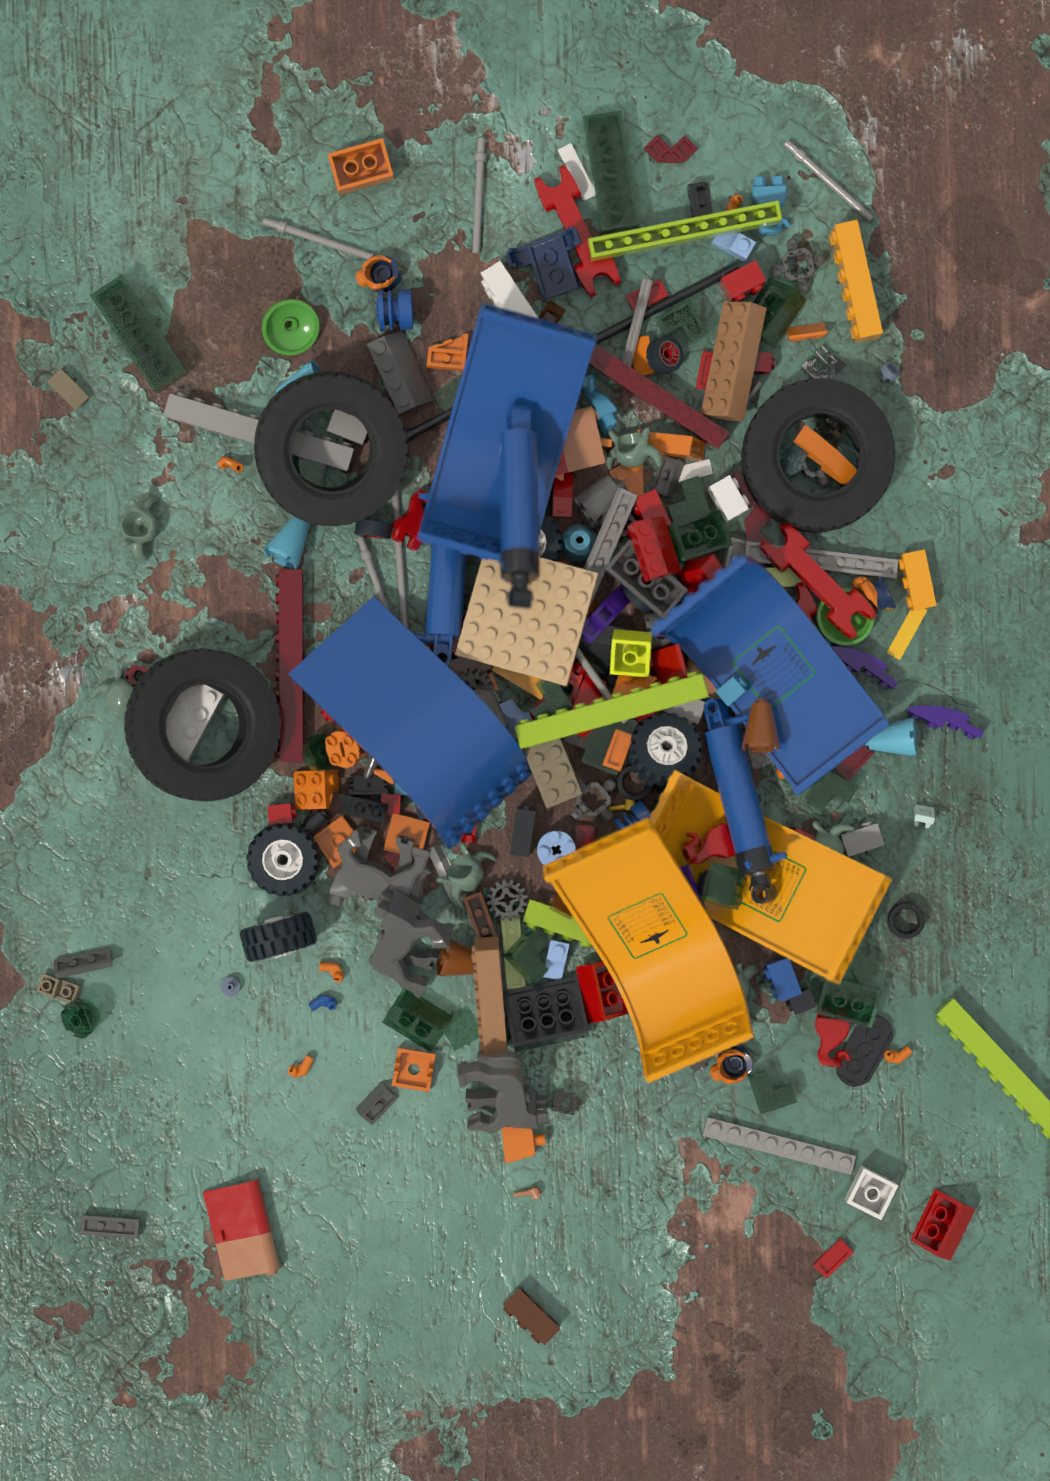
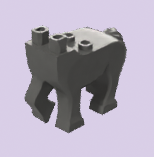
[329,823,432,906]
[369,890,455,998]
[457,1051,548,1134]

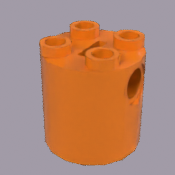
[325,728,369,768]

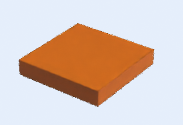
[383,814,430,858]
[313,815,357,868]

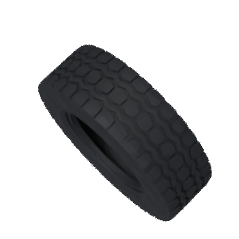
[254,371,408,527]
[741,378,896,533]
[124,649,281,802]

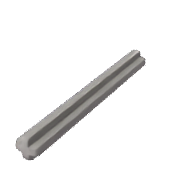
[622,278,653,367]

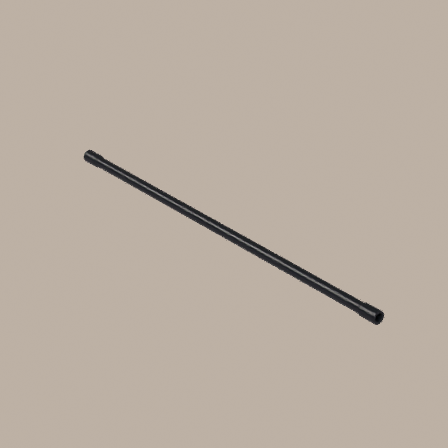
[406,262,739,442]

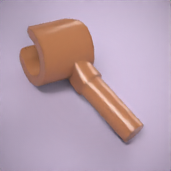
[513,1186,542,1200]

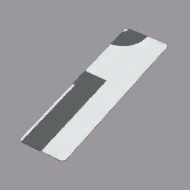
[429,844,465,901]

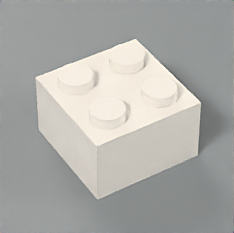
[707,475,749,523]
[844,1165,898,1220]

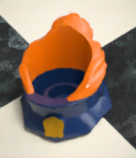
[356,255,402,292]
[852,576,896,615]
[710,1046,754,1084]

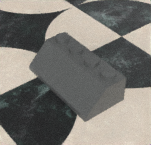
[367,331,434,416]
[605,539,688,619]

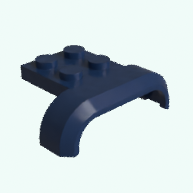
[506,226,582,300]

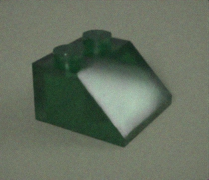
[702,862,747,910]

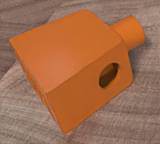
[501,1126,546,1163]

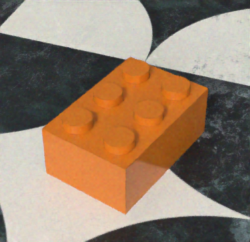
[327,138,394,195]

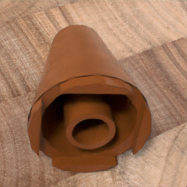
[742,699,781,753]
[436,940,474,976]

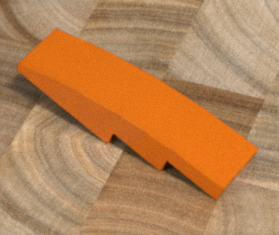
[793,425,857,486]

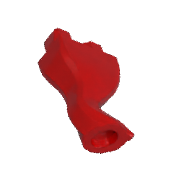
[391,490,428,551]
[682,823,735,864]
[814,1008,851,1067]

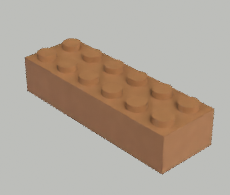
[701,302,767,422]
[472,936,508,1055]

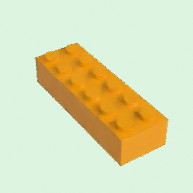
[829,220,883,344]

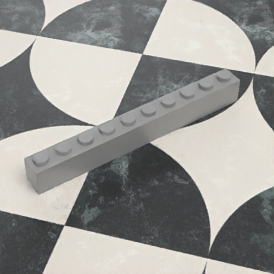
[163,392,355,473]

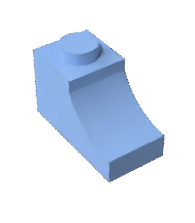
[712,233,756,263]
[499,699,533,740]
[542,939,569,980]

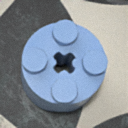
[537,830,576,865]

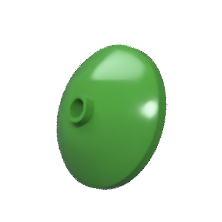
[262,299,319,356]
[816,588,874,646]

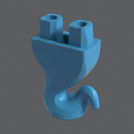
[751,176,791,236]
[581,374,618,435]

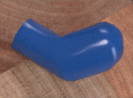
[308,994,337,1011]

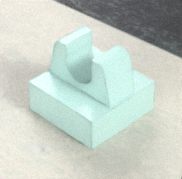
[914,804,935,828]

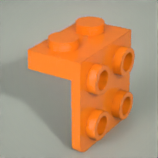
[293,769,339,810]

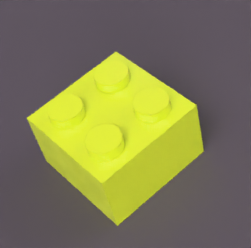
[610,629,652,677]

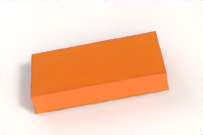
[602,729,632,771]

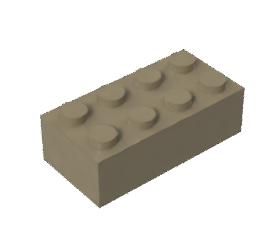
[523,738,585,809]

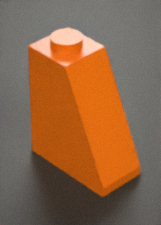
[648,432,706,461]

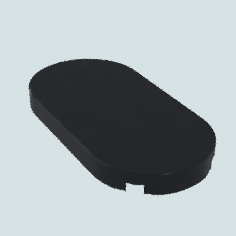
[835,1015,893,1087]

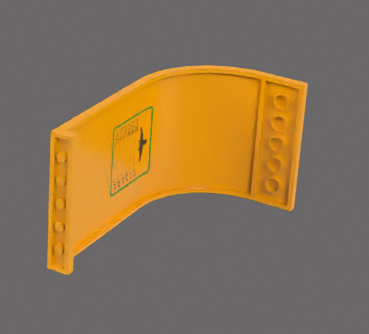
[650,770,892,984]
[543,817,754,1083]

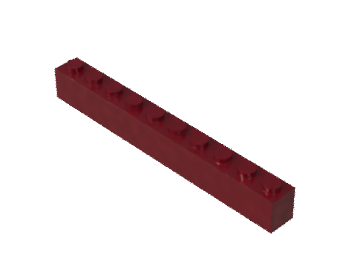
[568,326,729,450]
[275,569,304,762]

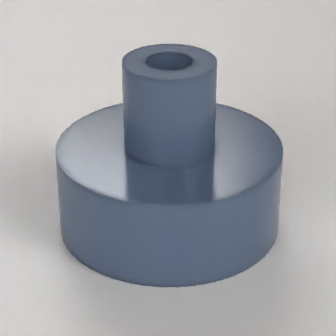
[880,361,900,382]
[221,977,241,996]

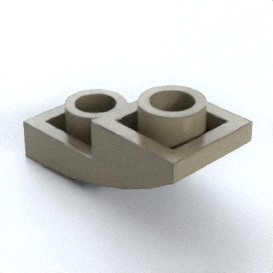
[46,369,89,410]
[36,973,82,1004]

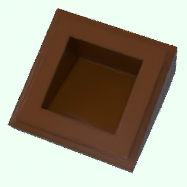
[539,300,566,324]

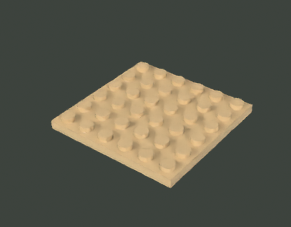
[455,558,599,686]

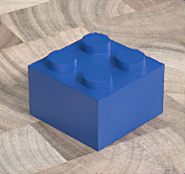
[762,956,802,1002]

